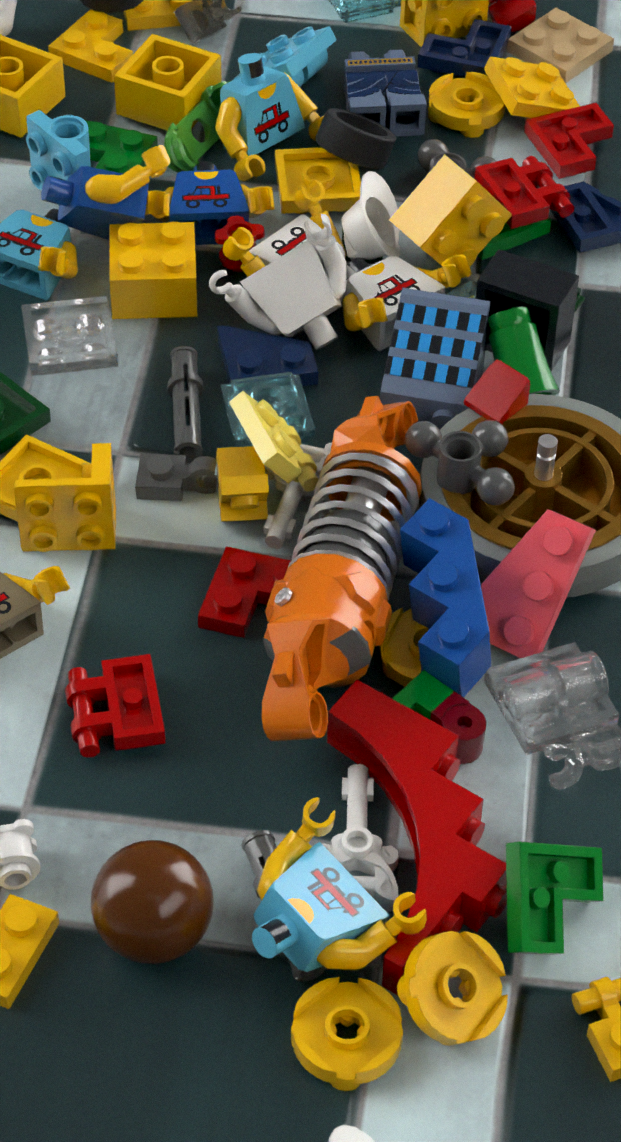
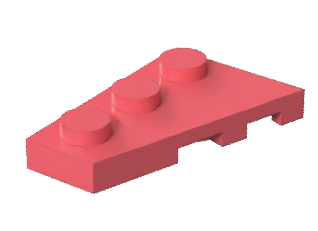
[481,509,596,664]

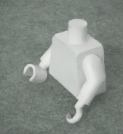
[209,214,346,350]

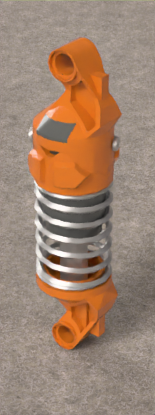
[262,396,422,742]

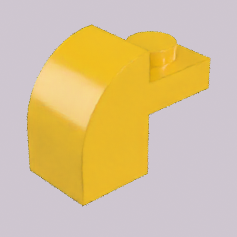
[216,446,269,522]

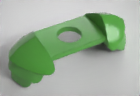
[164,81,229,173]

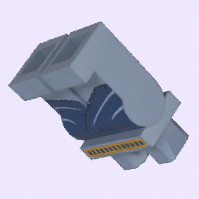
[343,50,427,136]

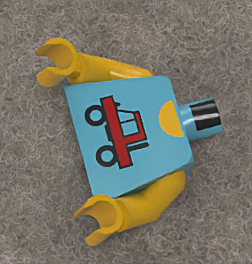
[215,53,324,181]
[0,209,78,301]
[252,797,427,972]

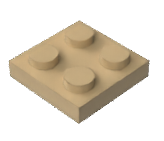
[507,8,614,83]

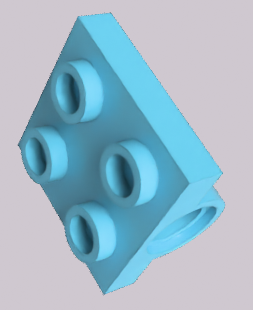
[234,26,337,87]
[26,110,91,190]

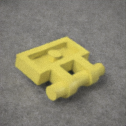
[229,391,319,492]

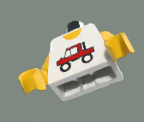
[223,179,348,301]
[342,254,472,351]

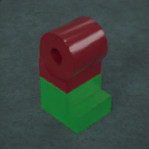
[392,670,487,764]

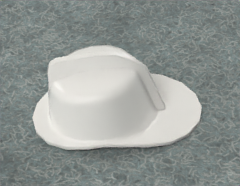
[342,171,400,260]

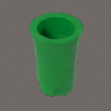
[488,307,560,395]

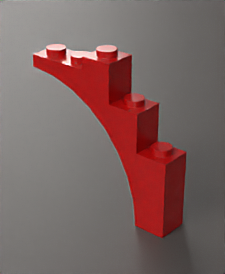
[327,679,507,996]

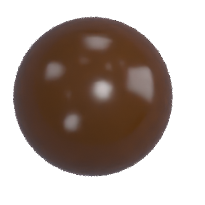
[91,840,214,964]

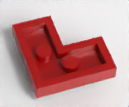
[524,103,614,179]
[198,546,291,638]

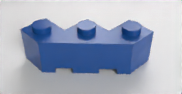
[400,498,492,697]

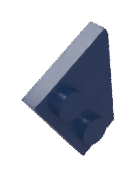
[549,181,621,253]
[217,325,319,396]

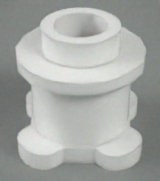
[0,819,41,890]

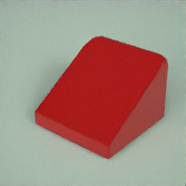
[488,0,536,32]
[464,359,530,424]

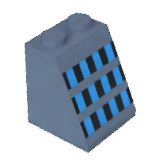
[380,288,490,430]

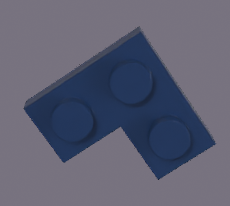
[417,19,511,77]

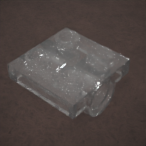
[484,642,619,755]

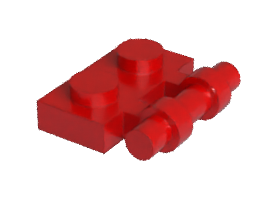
[474,156,574,229]
[65,654,166,758]

